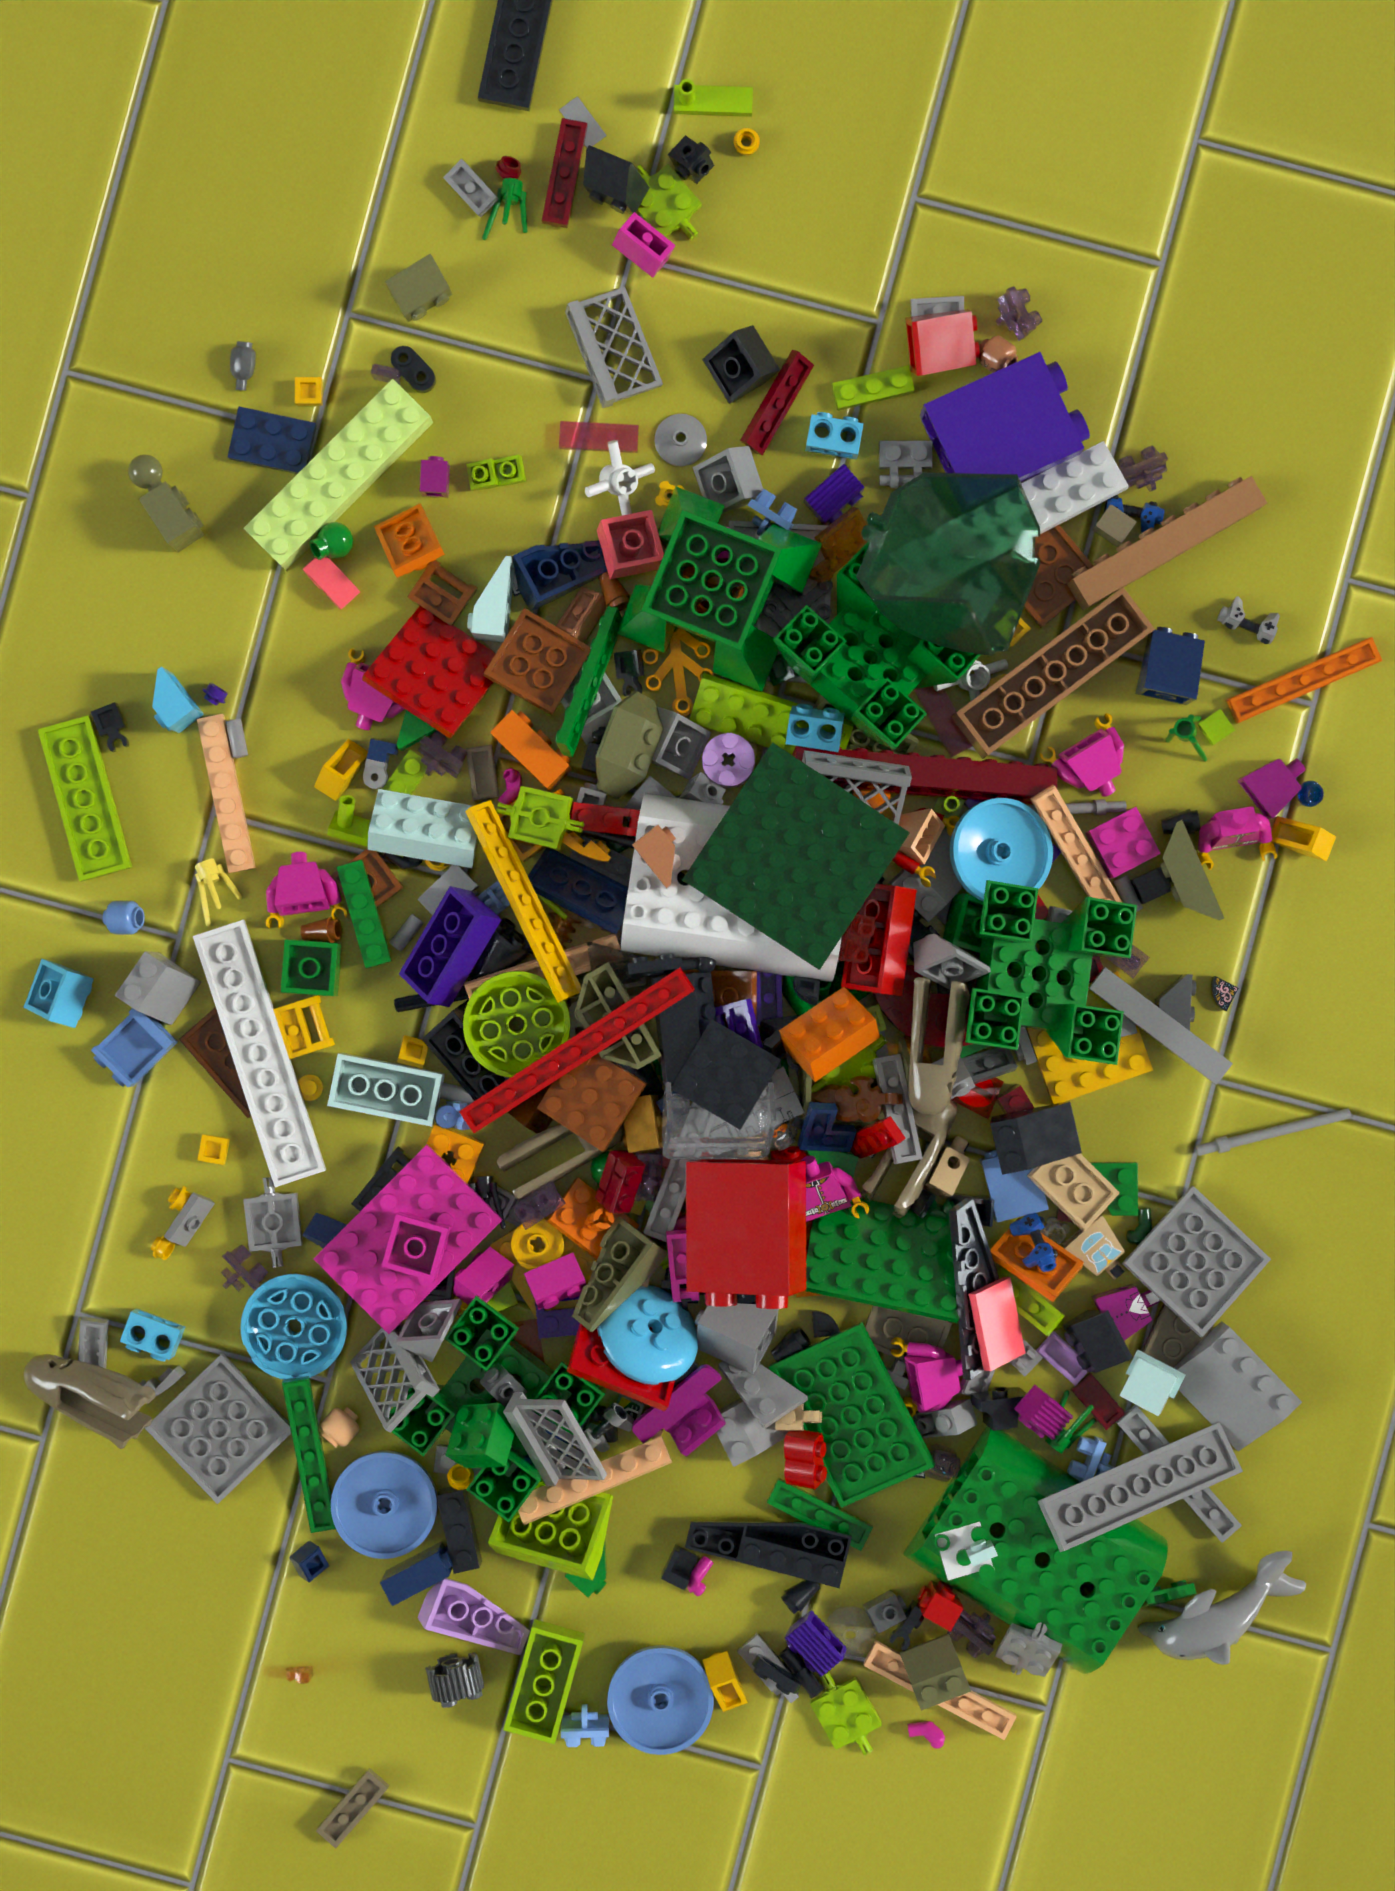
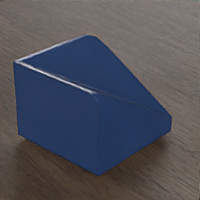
[289,1541,329,1583]

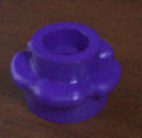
[202,683,228,706]

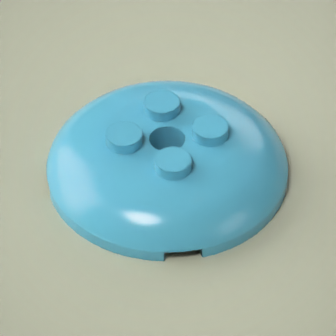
[241,1274,347,1380]
[597,1285,698,1385]

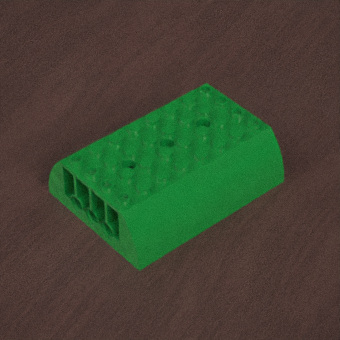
[903,1426,1168,1674]

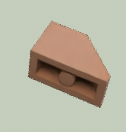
[632,825,676,889]

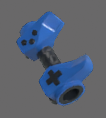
[1104,495,1164,534]
[1010,1213,1058,1272]

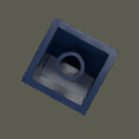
[1135,627,1205,705]

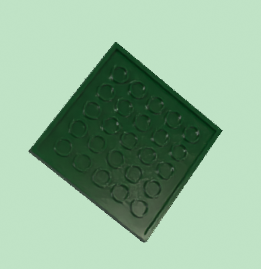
[682,742,910,970]

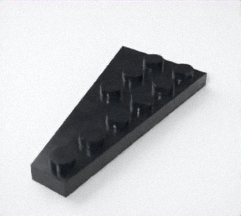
[949,1199,999,1380]

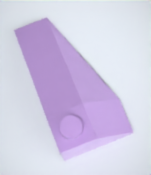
[417,1578,530,1655]

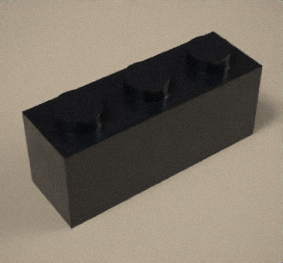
[437,1487,482,1574]

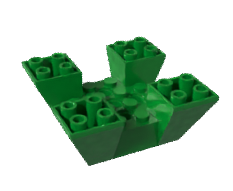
[616,486,822,692]
[773,540,988,750]
[965,880,1137,1065]
[381,1295,605,1523]

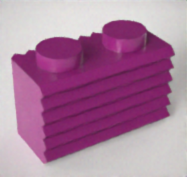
[1014,1384,1073,1440]

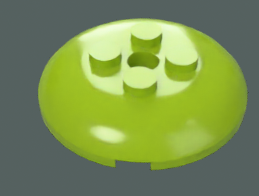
[463,971,570,1078]

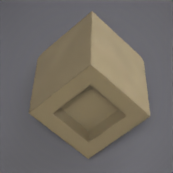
[1092,505,1137,547]

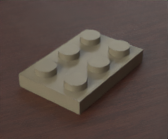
[865,1306,952,1361]

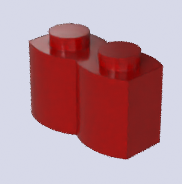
[784,1430,827,1489]

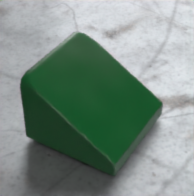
[769,654,800,686]

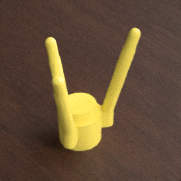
[195,859,242,927]

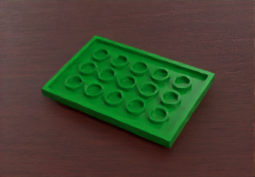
[805,1198,960,1323]
[769,1322,936,1508]

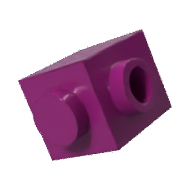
[420,456,450,498]

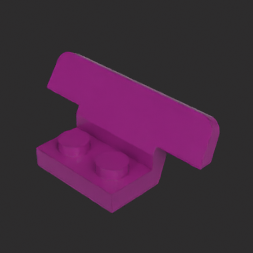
[632,1364,726,1456]

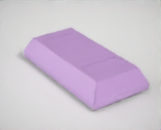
[1036,1331,1087,1386]

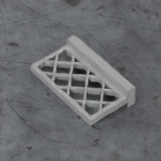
[565,287,663,408]
[802,750,912,825]
[350,1322,440,1433]
[503,1392,607,1486]

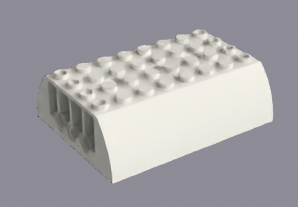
[621,793,841,982]

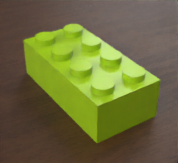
[503,1619,585,1745]

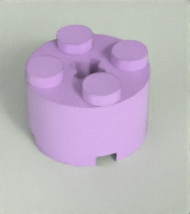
[702,733,755,788]

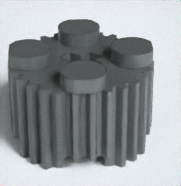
[425,1652,484,1708]

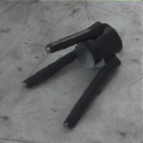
[468,1176,506,1229]

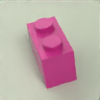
[612,212,676,278]
[453,1247,514,1305]
[524,1252,586,1310]

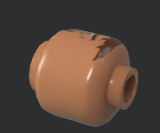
[979,335,1018,373]

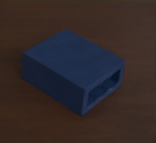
[380,1541,453,1606]

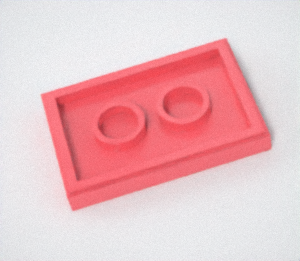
[969,1277,1025,1371]

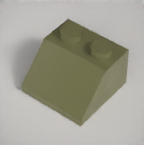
[385,254,452,322]
[899,1633,971,1711]

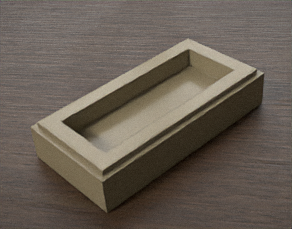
[466,745,500,801]

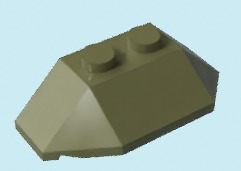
[595,691,663,799]
[1160,820,1224,920]
[575,962,662,1069]

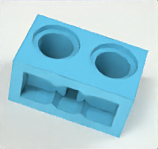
[805,412,864,460]
[786,704,845,752]
[120,1308,186,1361]

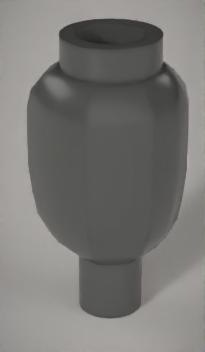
[230,341,256,391]

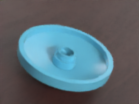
[950,798,1053,901]

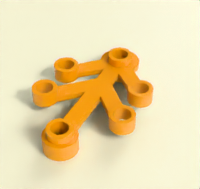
[642,628,714,717]

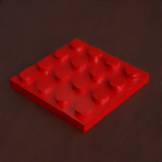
[362,606,496,739]
[567,1324,675,1411]

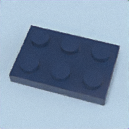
[227,406,317,474]

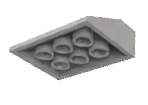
[1174,1321,1302,1451]

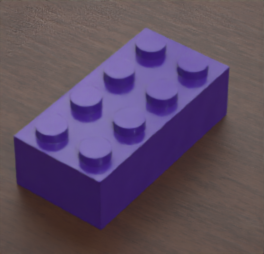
[399,886,502,1007]

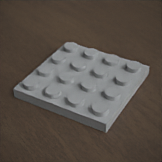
[1122,1186,1271,1337]
[145,1353,291,1504]

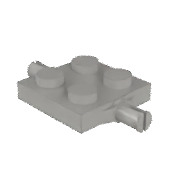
[243,1177,303,1268]
[995,1623,1062,1677]

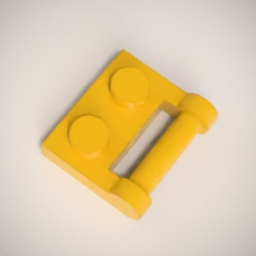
[273,995,335,1059]

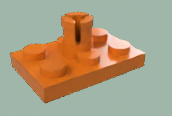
[374,503,445,578]
[546,1178,640,1260]
[990,1218,1084,1302]

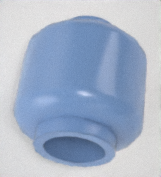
[102,900,145,935]

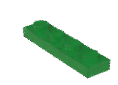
[336,860,392,969]
[767,1478,873,1551]

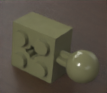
[128,454,204,552]

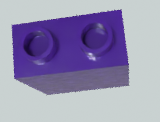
[919,352,1090,511]

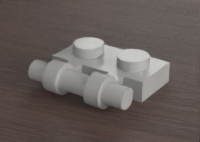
[879,441,933,488]

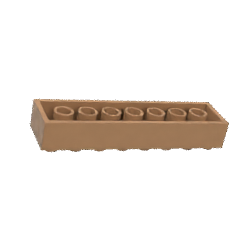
[951,587,1155,759]

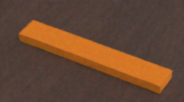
[1226,637,1382,724]

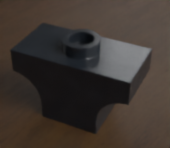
[971,1387,1027,1431]

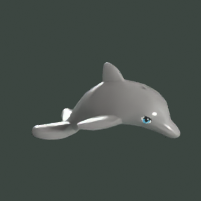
[1138,1551,1306,1665]

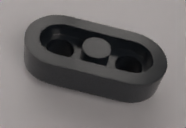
[391,346,436,393]
[752,1654,802,1695]

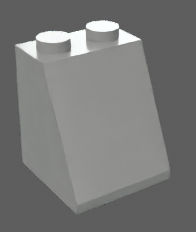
[115,951,202,1025]
[695,1303,779,1375]

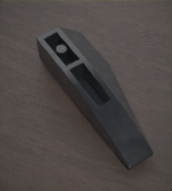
[685,1521,852,1589]

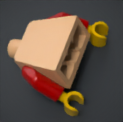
[892,808,960,887]

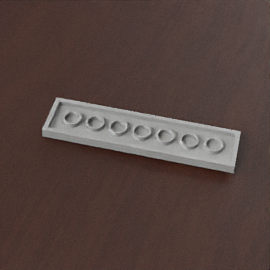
[1037,1422,1243,1553]

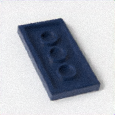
[528,847,628,935]

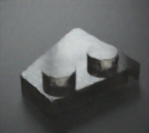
[586,942,647,988]

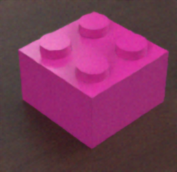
[1085,807,1161,879]
[381,1212,451,1281]

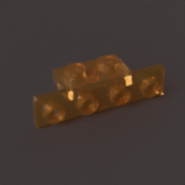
[809,507,898,583]

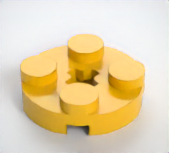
[511,1217,564,1270]

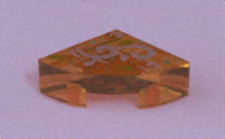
[286,1666,313,1684]

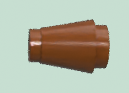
[598,572,630,611]
[301,917,342,943]

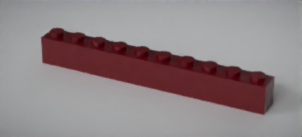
[792,746,1057,805]

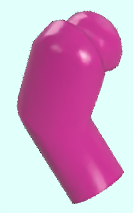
[497,768,522,805]
[687,1556,714,1596]
[907,1721,945,1749]

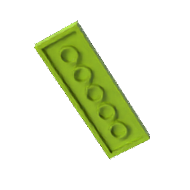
[689,673,854,755]
[38,715,132,882]

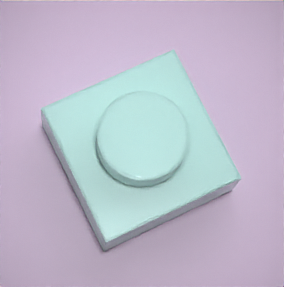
[966,1539,998,1566]

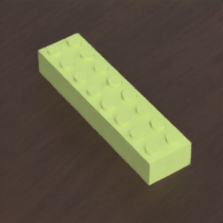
[244,379,433,570]

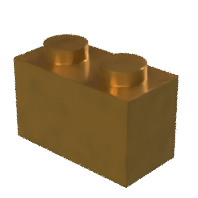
[623,1095,667,1153]

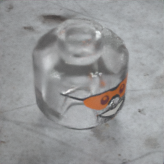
[759,1119,798,1152]

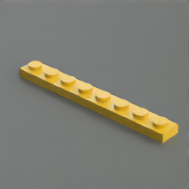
[465,800,581,1003]

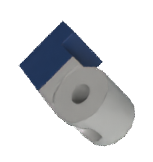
[363,739,399,790]

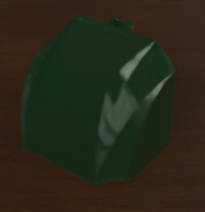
[856,473,1040,656]

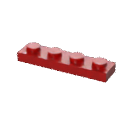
[851,1116,906,1159]

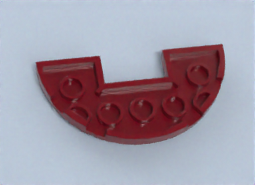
[873,965,1011,1047]

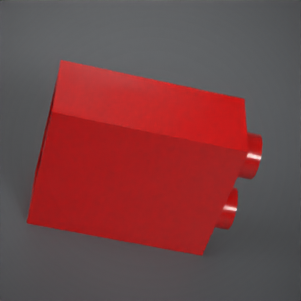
[686,1158,806,1309]

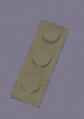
[316,1768,389,1848]

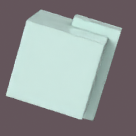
[1120,1350,1186,1416]

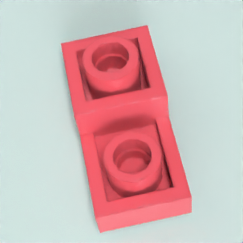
[302,557,360,610]

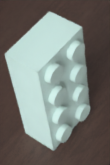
[368,789,478,868]
[327,1053,445,1127]

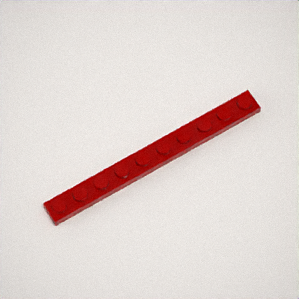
[459,967,695,1133]

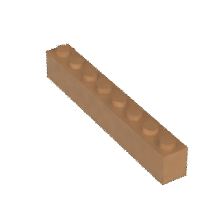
[1067,476,1267,611]

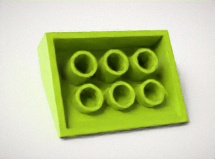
[488,1476,613,1581]

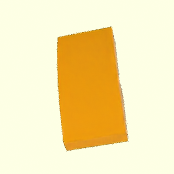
[562,831,612,863]

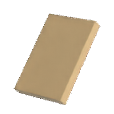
[1027,1153,1120,1231]

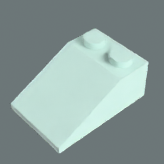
[467,556,515,642]

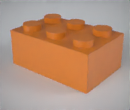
[490,710,572,792]
[779,987,880,1082]

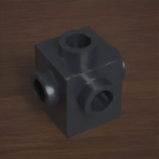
[668,135,715,184]

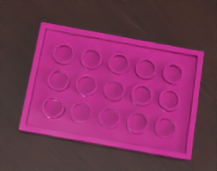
[314,1144,503,1334]

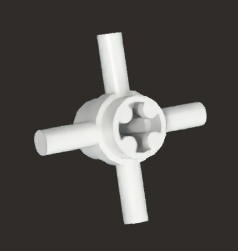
[585,440,655,515]
[933,659,1008,701]

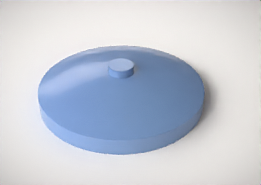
[331,1450,438,1559]
[607,1645,714,1755]

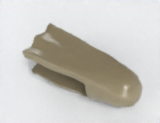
[908,977,970,1115]
[861,1098,957,1218]
[497,1122,625,1203]
[24,1354,155,1449]

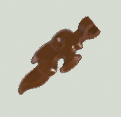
[811,1076,903,1122]

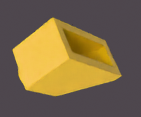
[314,738,368,801]
[1271,816,1336,861]
[703,1651,748,1712]

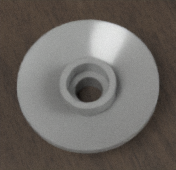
[655,414,707,466]

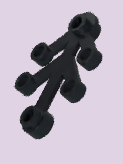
[763,577,833,629]

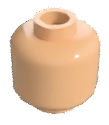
[320,1407,360,1448]

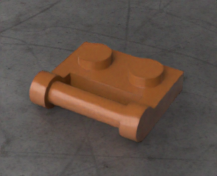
[407,560,478,626]

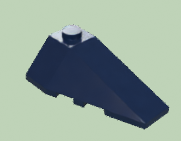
[512,540,608,612]

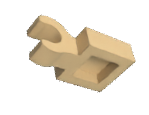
[775,1404,822,1431]

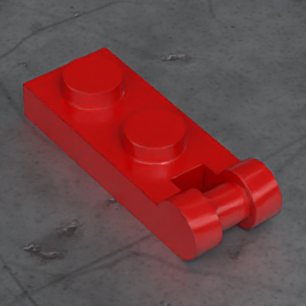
[569,802,640,836]

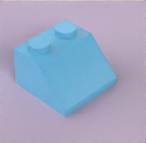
[152,667,204,733]
[24,958,93,1028]

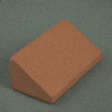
[556,587,607,643]

